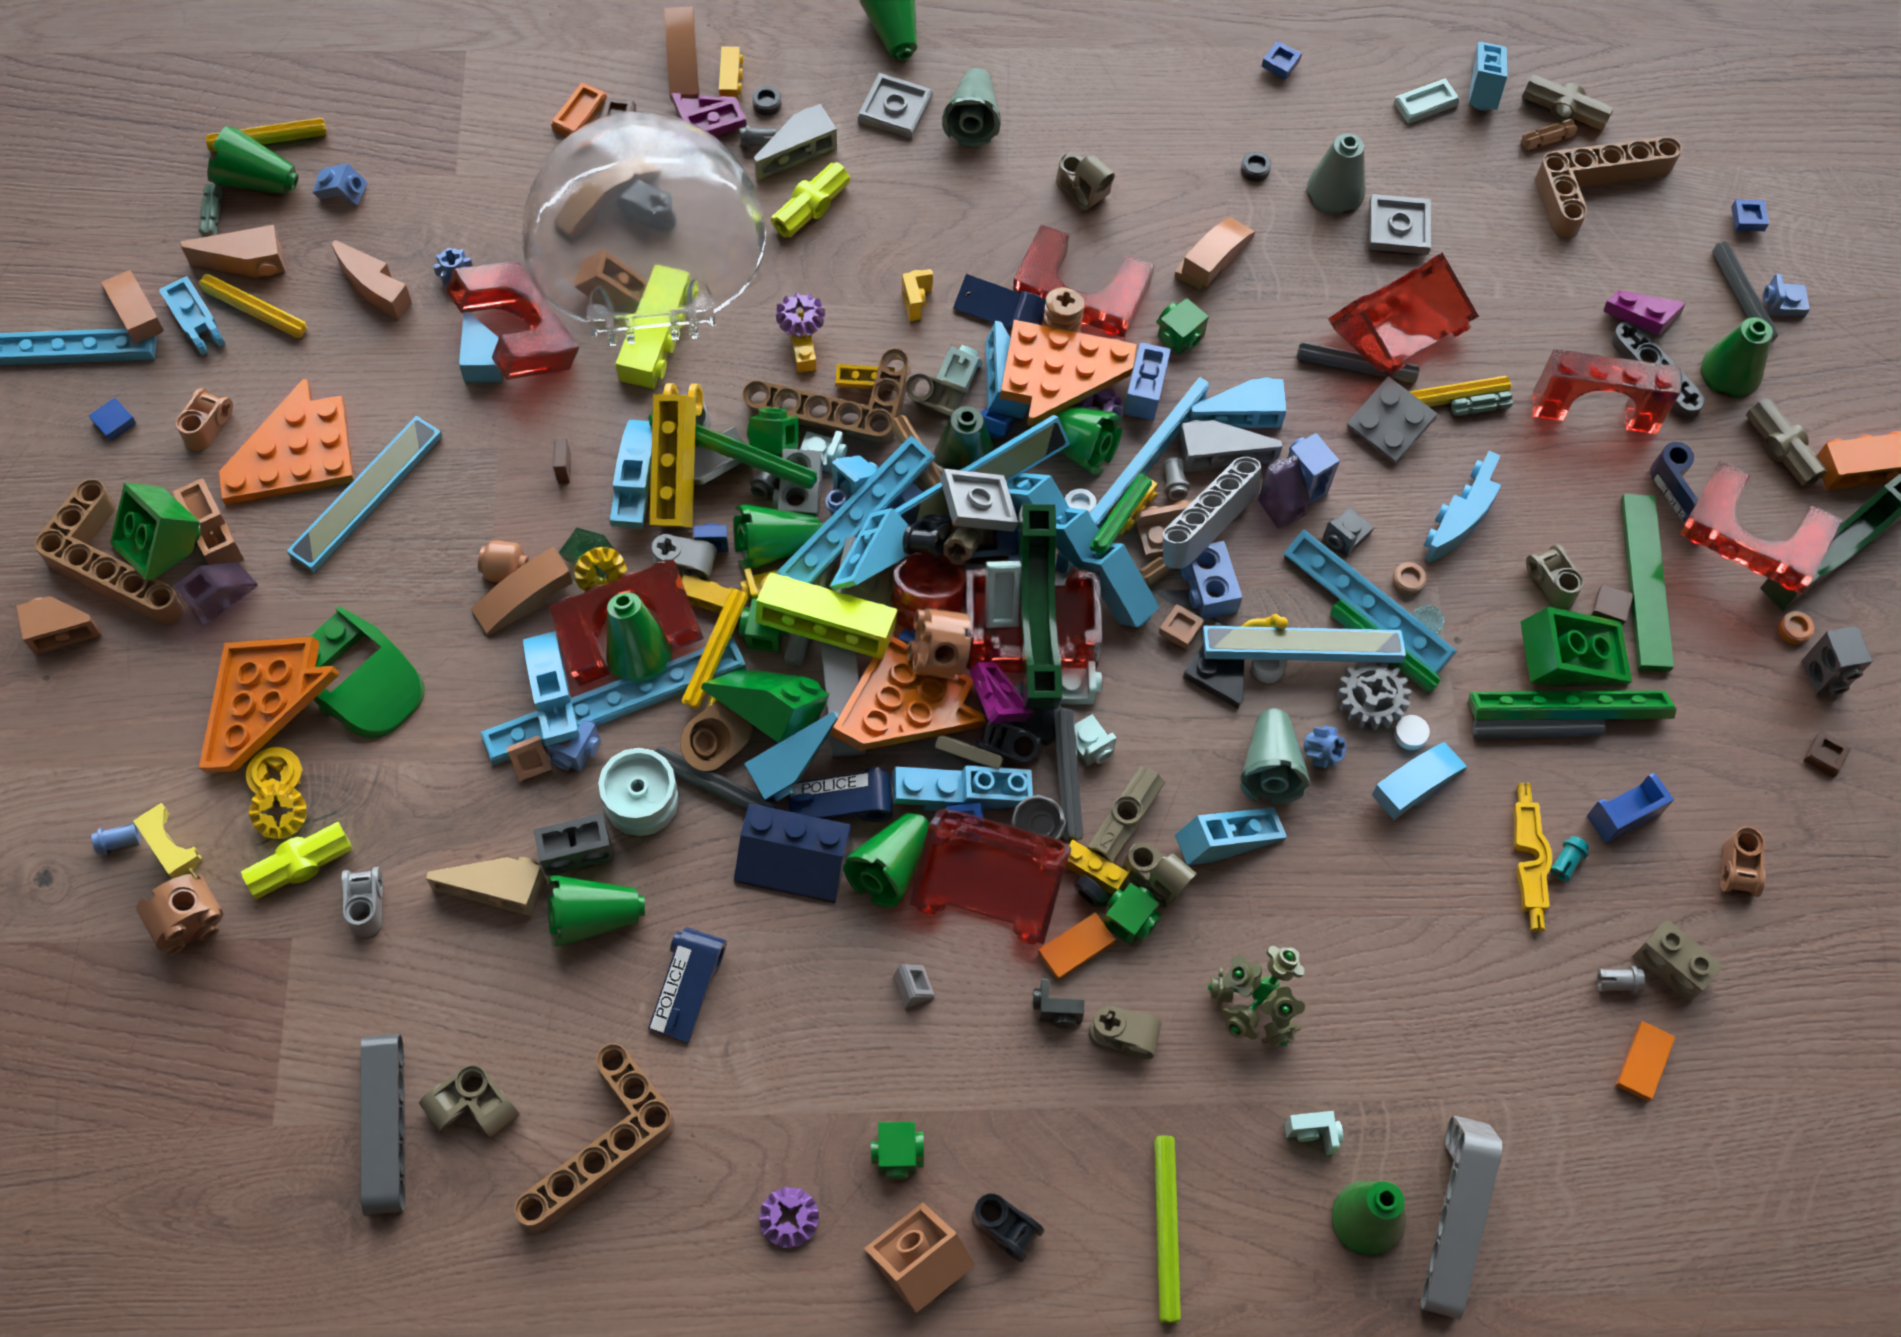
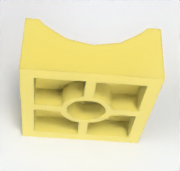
[133,803,203,879]

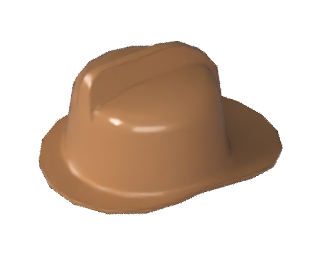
[679,701,752,771]

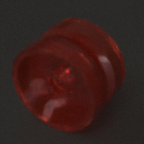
[891,553,966,632]

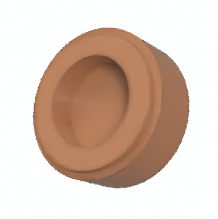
[1392,562,1427,596]

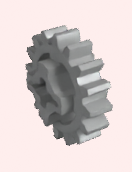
[1336,662,1411,731]

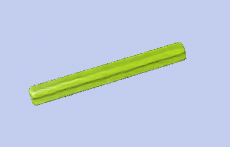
[1154,1135,1181,1324]

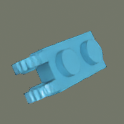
[159,276,226,356]

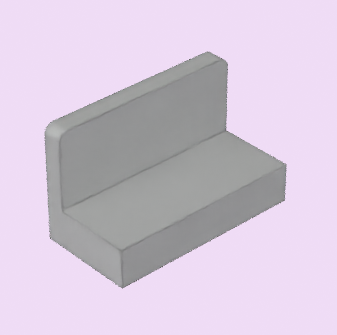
[694,427,744,485]

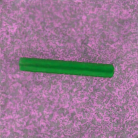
[1090,474,1152,556]
[1330,600,1441,693]

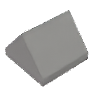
[893,964,935,1008]

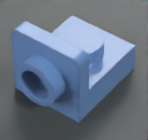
[1763,274,1810,317]

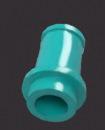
[1550,836,1589,882]

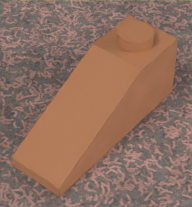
[180,224,285,278]

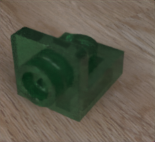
[559,528,615,578]

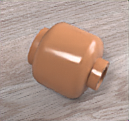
[478,540,529,583]

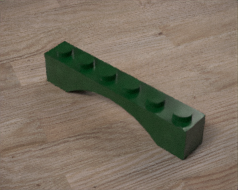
[1760,474,1901,611]
[1018,504,1063,709]

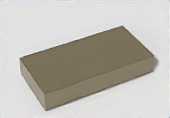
[935,735,1006,770]

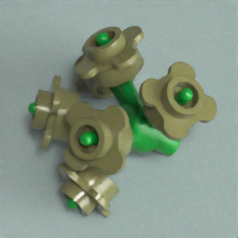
[1208,946,1305,1047]

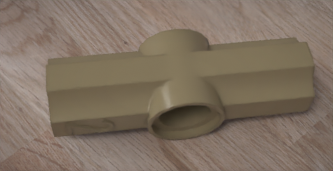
[1522,74,1614,131]
[1746,398,1828,487]
[943,525,992,565]
[1087,766,1165,863]

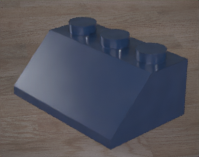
[734,803,851,903]

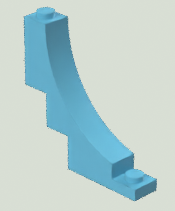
[1007,473,1160,627]

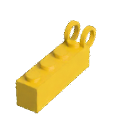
[650,383,703,528]

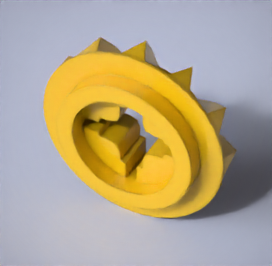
[574,547,628,597]
[246,747,303,800]
[248,784,307,839]

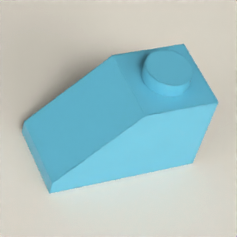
[459,313,509,382]
[832,455,879,497]

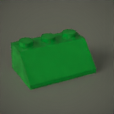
[110,482,200,581]

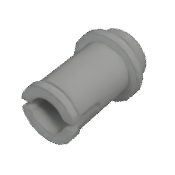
[1163,458,1190,500]
[1597,966,1645,994]

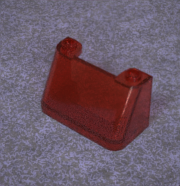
[1328,252,1479,375]
[965,568,1102,673]
[909,809,1071,944]

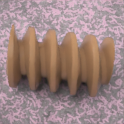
[1043,287,1085,333]

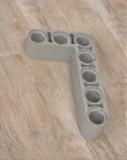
[1421,1115,1502,1319]

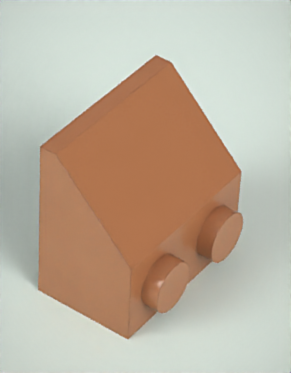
[864,1202,975,1313]

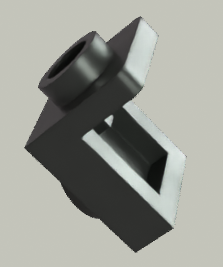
[1033,978,1084,1028]

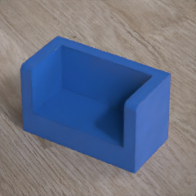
[1587,773,1674,844]

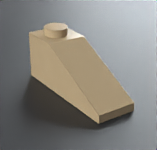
[426,857,545,916]

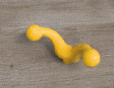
[1239,614,1288,629]

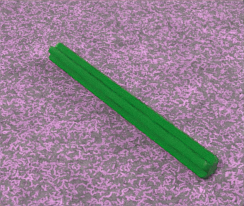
[648,411,818,489]

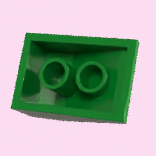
[1520,607,1632,687]
[701,669,830,743]

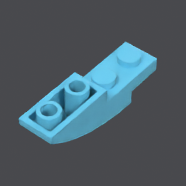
[610,420,652,529]
[1423,451,1501,562]
[523,631,580,746]
[892,766,1033,811]

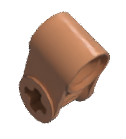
[176,388,233,451]
[1720,827,1766,897]

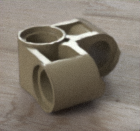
[1056,153,1115,211]
[1123,842,1197,908]
[419,1065,520,1137]

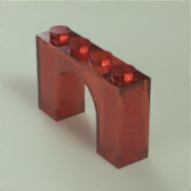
[1013,224,1154,338]
[446,261,579,380]
[1532,349,1681,434]
[1680,461,1843,594]
[549,559,704,687]

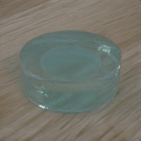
[1412,605,1445,635]

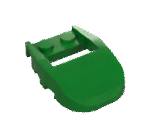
[309,606,425,738]

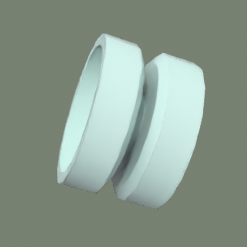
[598,748,679,836]

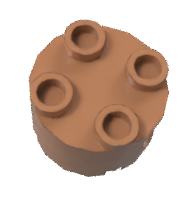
[907,608,971,680]
[136,874,224,956]

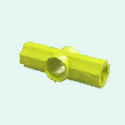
[771,162,850,238]
[241,822,353,900]

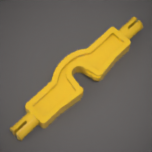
[1512,783,1552,933]

